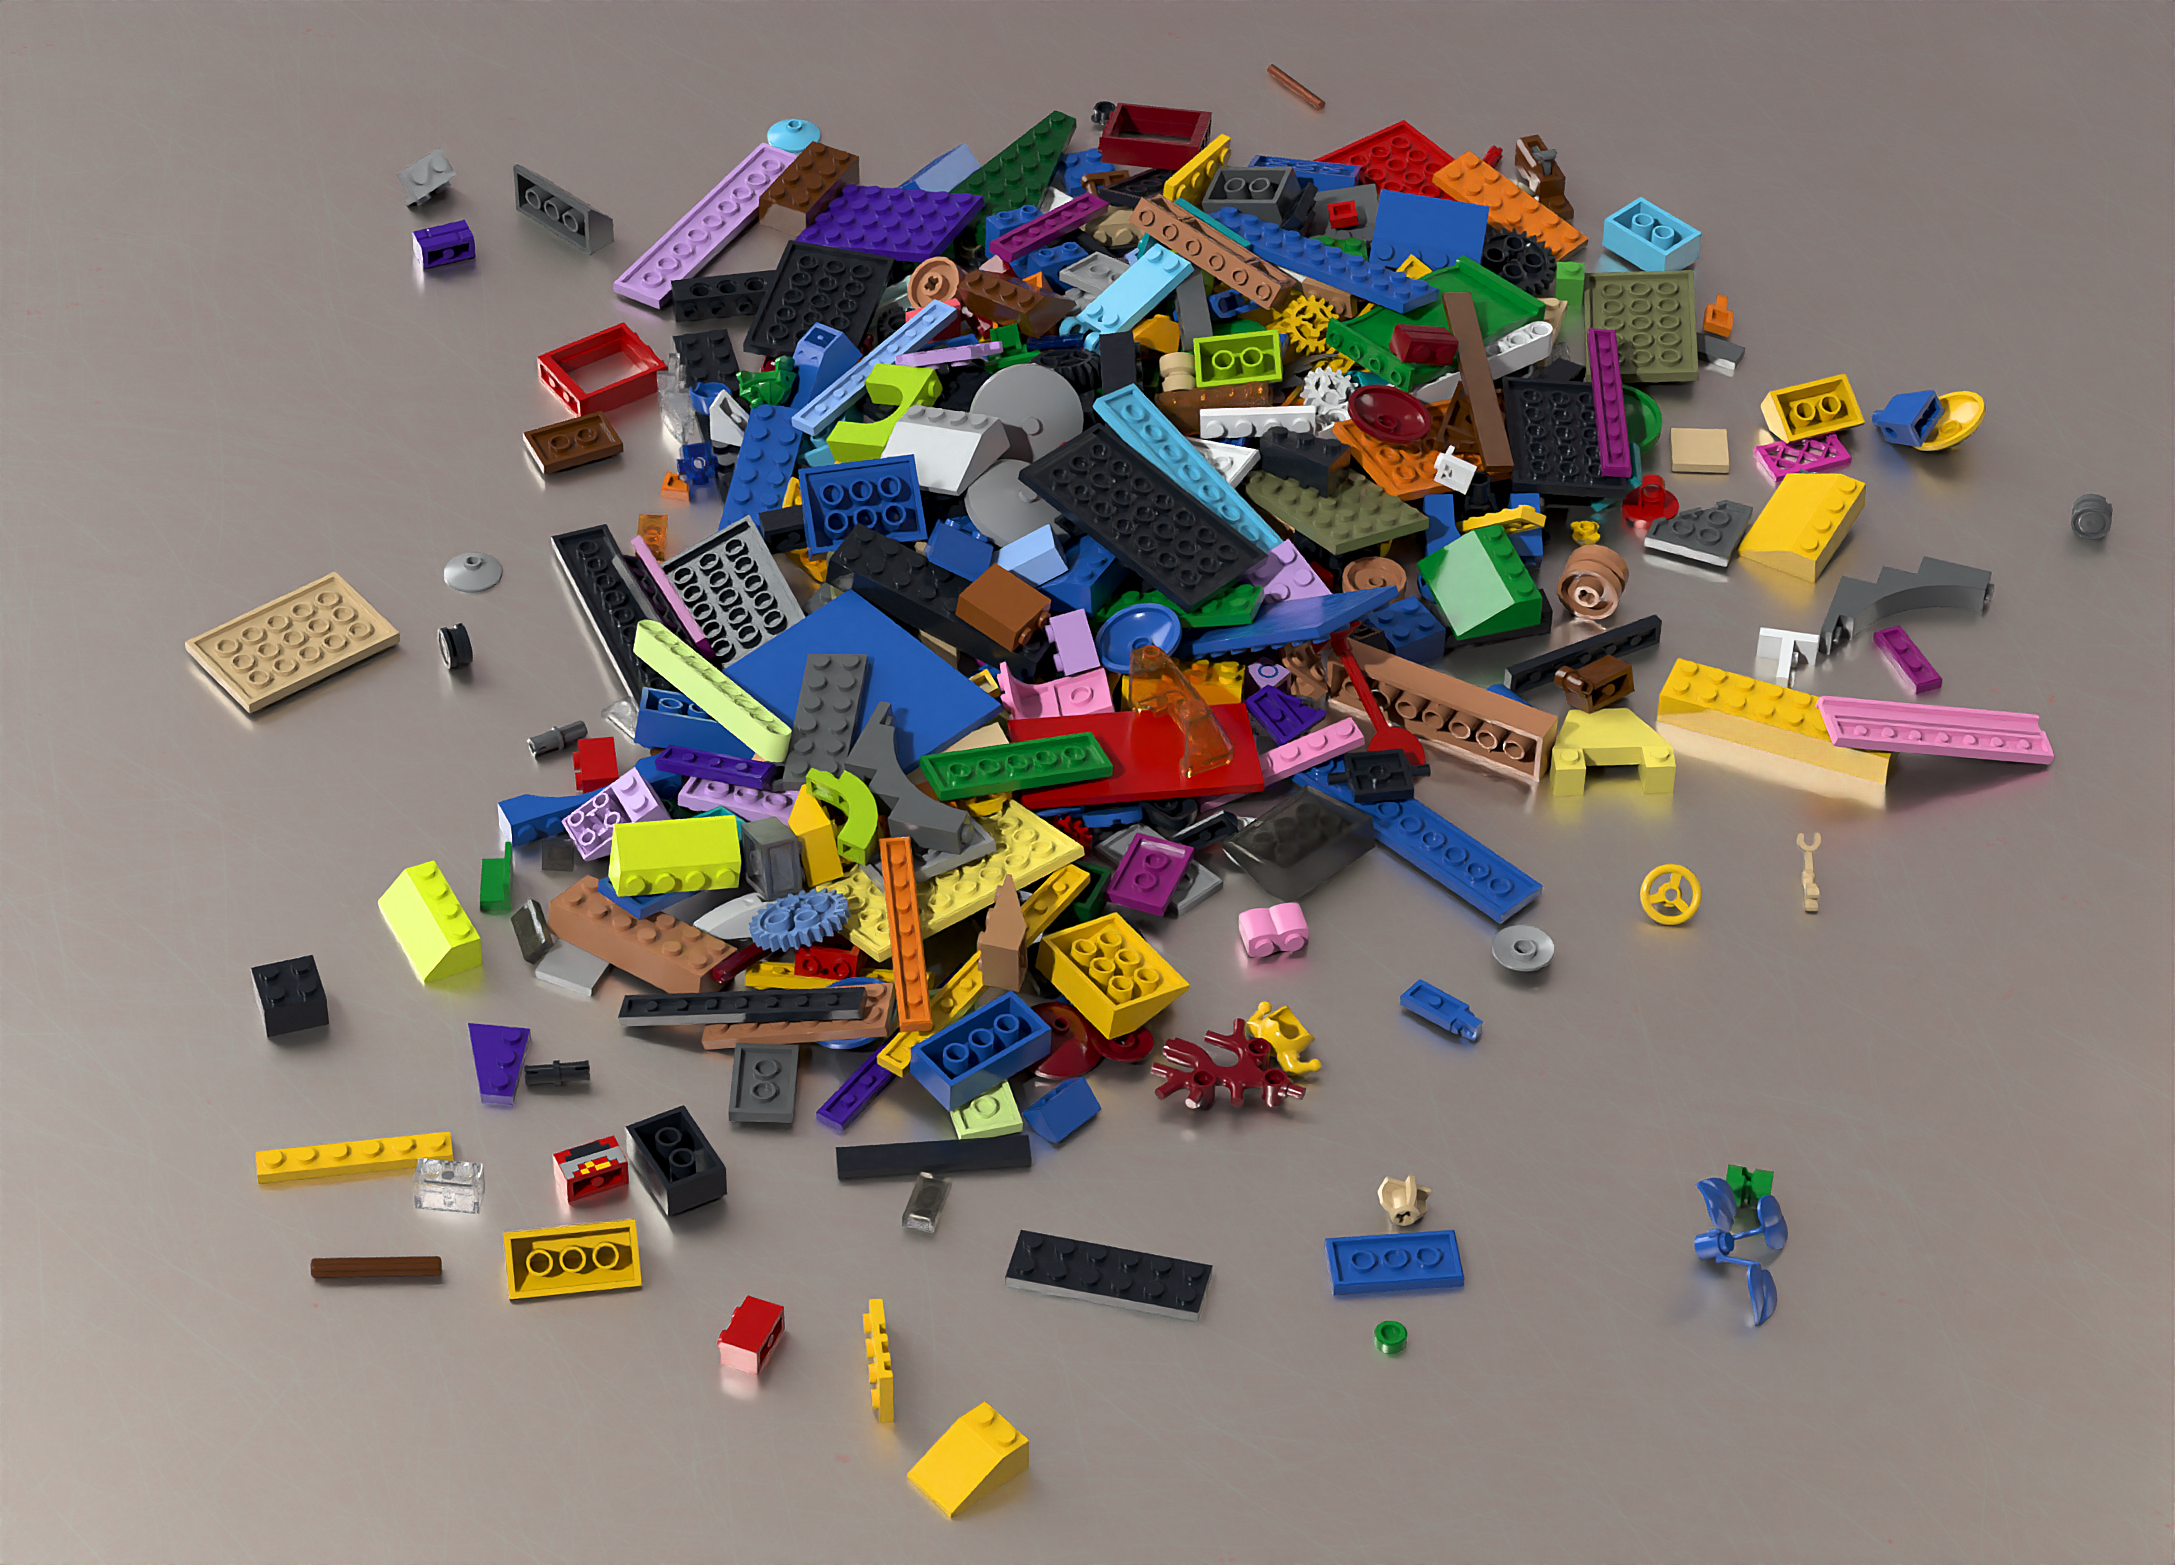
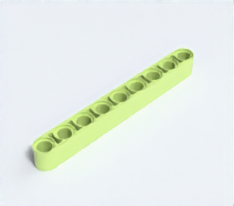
[633,620,792,762]

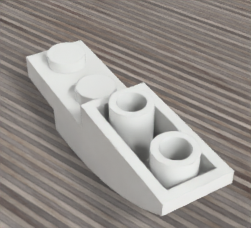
[693,892,784,941]

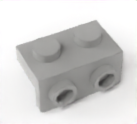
[396,147,457,206]

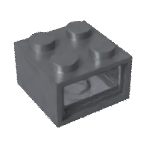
[741,816,805,902]

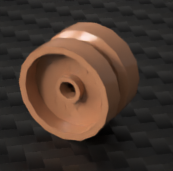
[907,256,969,322]
[1557,544,1629,620]
[1342,556,1407,622]

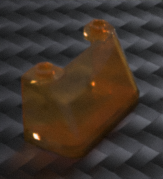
[1128,645,1234,778]

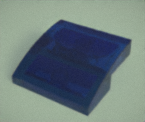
[1026,333,1086,353]

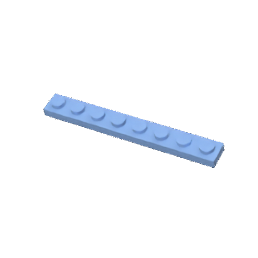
[792,299,957,437]

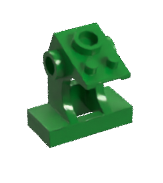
[984,323,1040,375]

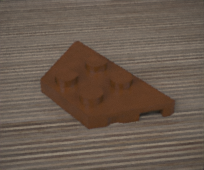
[1432,381,1506,454]

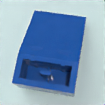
[781,322,863,409]

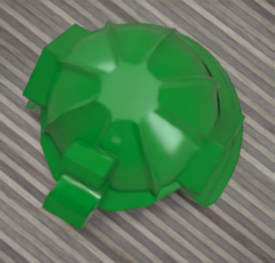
[736,355,796,408]

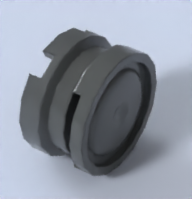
[2071,494,2113,539]

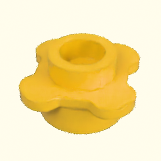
[1571,521,1600,546]

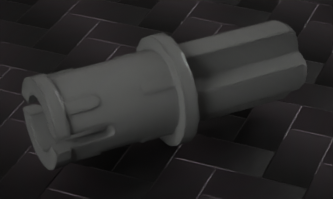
[527,720,588,757]

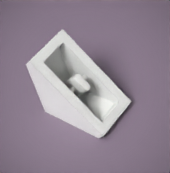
[709,389,749,447]

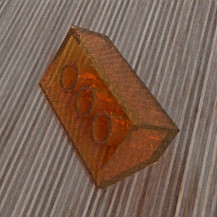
[1155,381,1274,436]

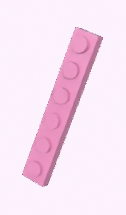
[1192,717,1365,813]

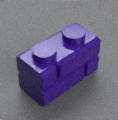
[412,220,476,270]

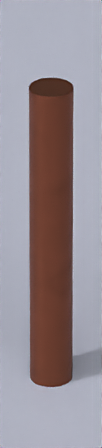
[1267,64,1326,110]

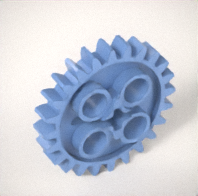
[749,888,851,952]

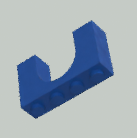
[1422,493,1543,571]

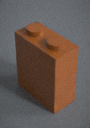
[955,563,1052,652]

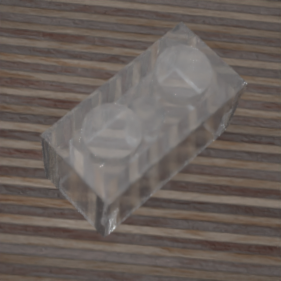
[412,1158,485,1214]

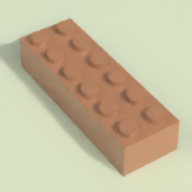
[548,875,738,994]

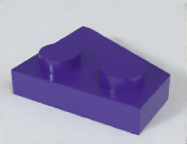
[1244,685,1327,747]

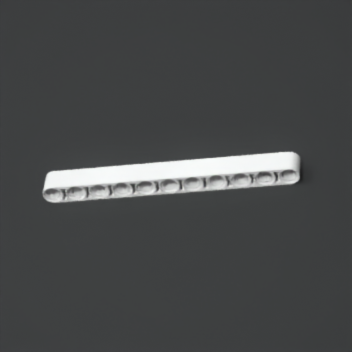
[1314,321,1553,441]

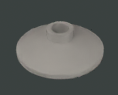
[444,552,502,593]
[1492,925,1554,971]

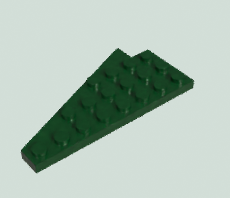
[948,110,1077,247]

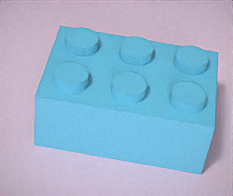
[1602,197,1702,271]

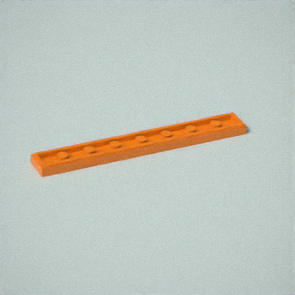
[879,836,932,1033]

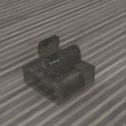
[542,838,575,872]

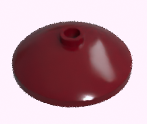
[1347,385,1431,445]
[1026,1002,1103,1080]

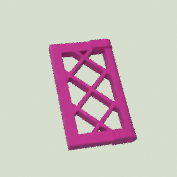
[1753,432,1852,483]

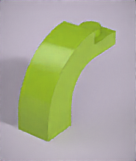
[806,768,878,866]

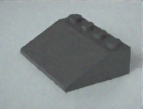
[1305,184,1379,262]

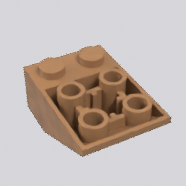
[977,874,1028,992]

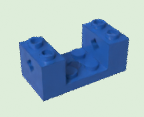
[985,205,1089,296]

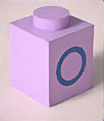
[1244,656,1291,696]

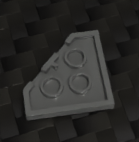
[1644,500,1753,567]

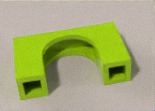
[826,363,943,463]

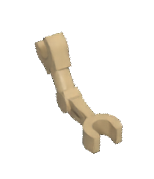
[1796,833,1822,911]

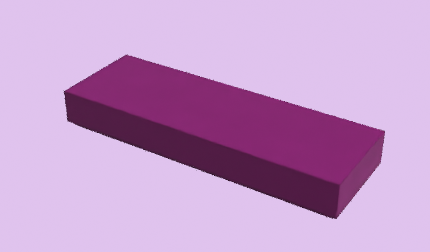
[1873,625,1943,695]

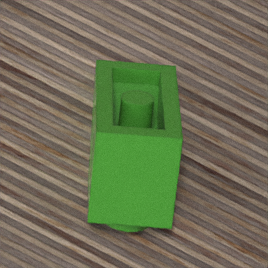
[1555,261,1585,306]

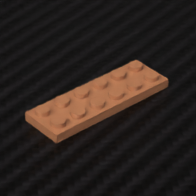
[702,982,896,1050]

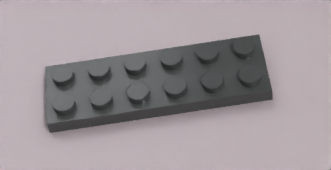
[782,654,869,791]

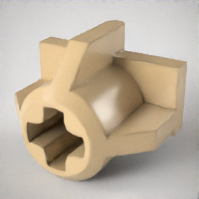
[1377,1175,1431,1226]

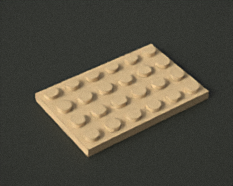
[185,571,400,713]

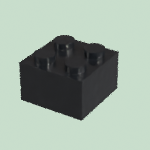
[251,955,329,1037]

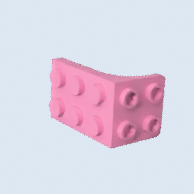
[997,662,1115,720]

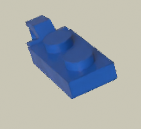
[1400,979,1483,1041]

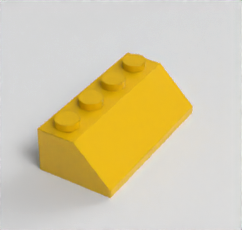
[503,1218,642,1299]

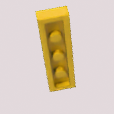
[1456,505,1546,536]

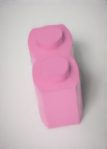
[1239,902,1309,957]

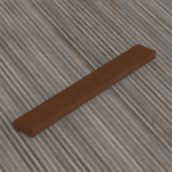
[1442,292,1514,472]

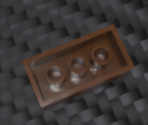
[759,141,860,237]

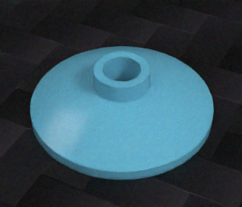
[768,119,821,153]

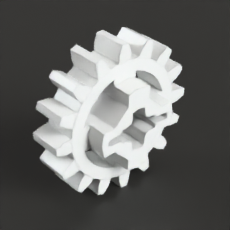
[1300,366,1358,413]

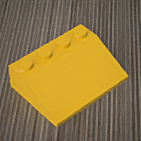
[1736,473,1866,584]
[1035,912,1190,1040]

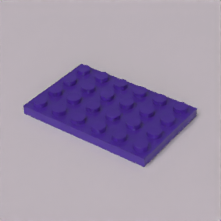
[794,184,985,263]

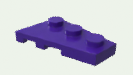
[468,1023,531,1106]

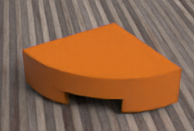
[661,472,689,501]

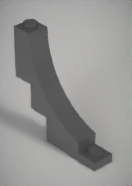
[1818,556,1995,654]
[844,701,974,855]

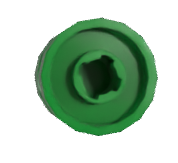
[1726,1164,1774,1211]

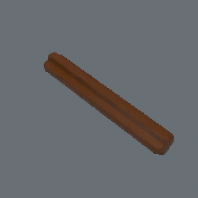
[310,1256,442,1278]

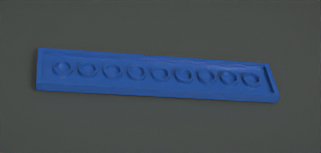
[1206,206,1439,314]
[1287,752,1543,924]

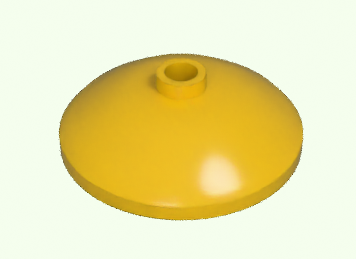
[1912,391,1986,451]

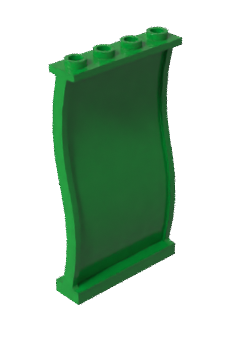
[1325,255,1546,393]

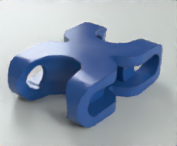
[1173,289,1261,323]

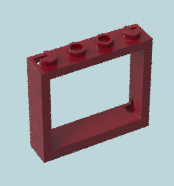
[1098,103,1212,171]

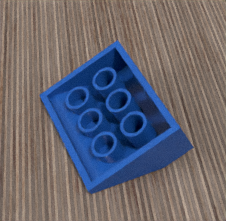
[1248,155,1362,192]
[1369,189,1490,272]
[798,454,928,562]
[1034,535,1132,618]

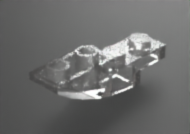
[657,353,695,446]

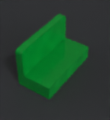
[480,842,514,910]

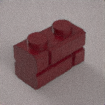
[1389,324,1459,366]

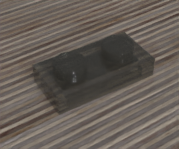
[510,899,554,965]
[902,1172,952,1233]

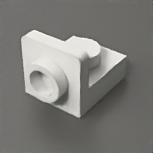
[1433,445,1477,494]

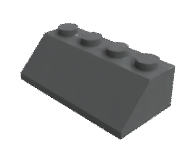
[513,164,614,255]

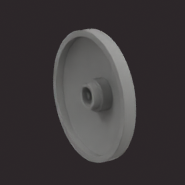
[969,364,1083,464]
[964,459,1071,548]

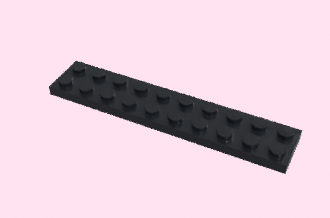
[672,329,751,510]
[551,524,682,713]

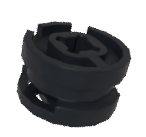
[437,623,473,669]

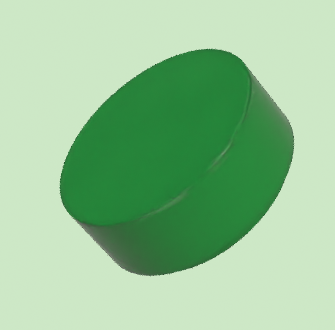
[1374,1321,1407,1354]

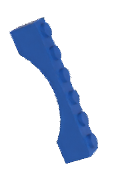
[498,753,682,848]

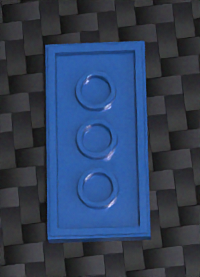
[1324,1230,1464,1295]

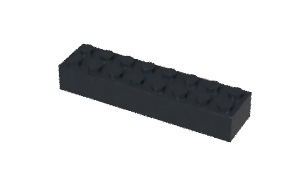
[825,523,1057,684]

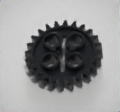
[1480,228,1557,297]

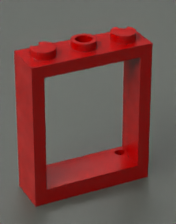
[537,322,669,418]

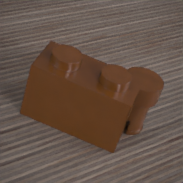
[1554,654,1635,714]

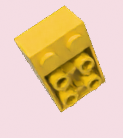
[788,784,846,888]

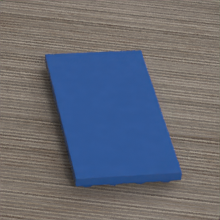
[1171,585,1399,660]

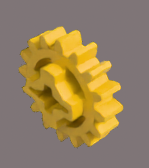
[1280,295,1339,356]

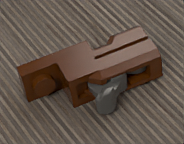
[1514,134,1574,220]

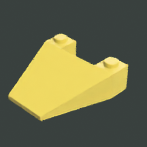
[1550,708,1676,796]

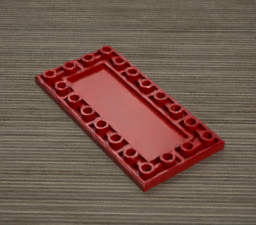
[1007,703,1265,810]

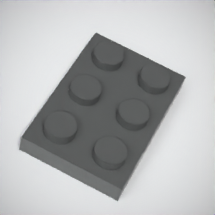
[728,1043,799,1123]

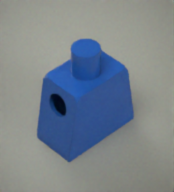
[1872,390,1945,447]

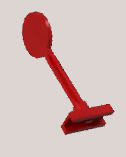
[1311,621,1425,780]

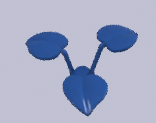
[1694,1177,1788,1326]

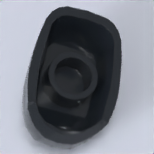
[1136,797,1198,834]

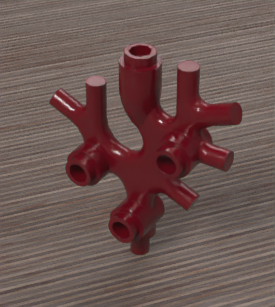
[1151,1018,1306,1109]

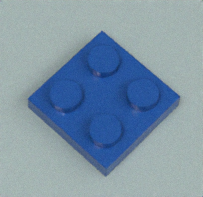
[1056,148,1116,197]

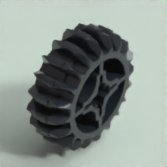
[1028,347,1102,393]

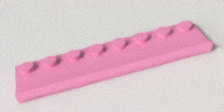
[1816,695,2055,765]

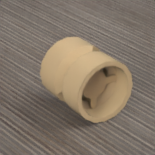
[1159,352,1198,403]

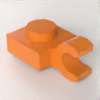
[1702,294,1734,337]

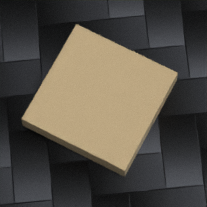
[1670,428,1730,473]

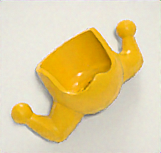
[1245,1001,1322,1076]

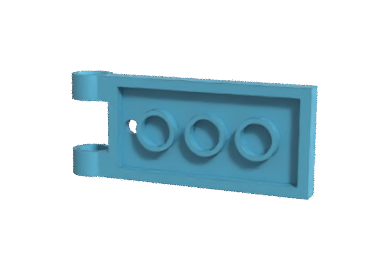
[1059,243,1194,355]

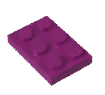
[1104,833,1194,916]

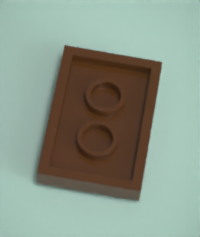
[523,411,624,474]

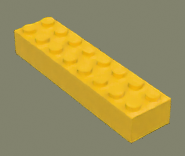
[1657,658,1900,785]

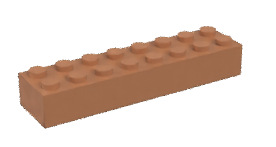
[1325,638,1558,782]

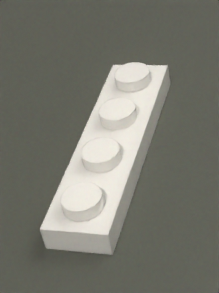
[1200,405,1315,439]

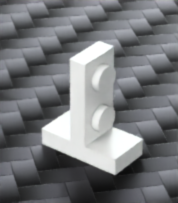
[1756,627,1819,689]

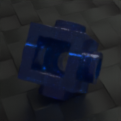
[676,442,719,486]

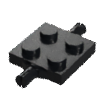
[1327,748,1431,804]

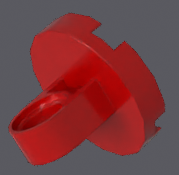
[1621,474,1679,531]

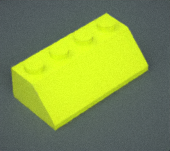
[608,815,741,897]
[378,860,483,984]

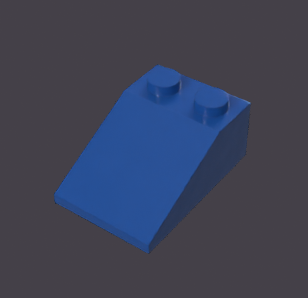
[924,518,994,582]

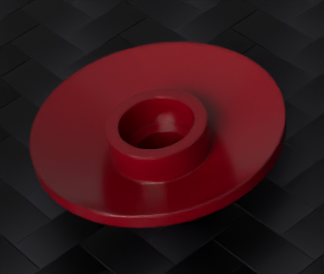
[1091,1025,1154,1062]

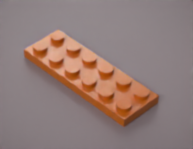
[1432,151,1589,264]

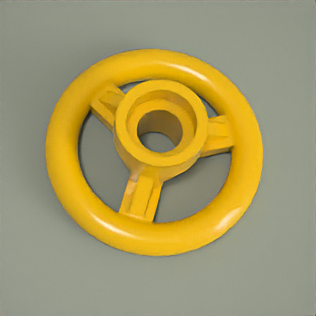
[1640,864,1702,925]

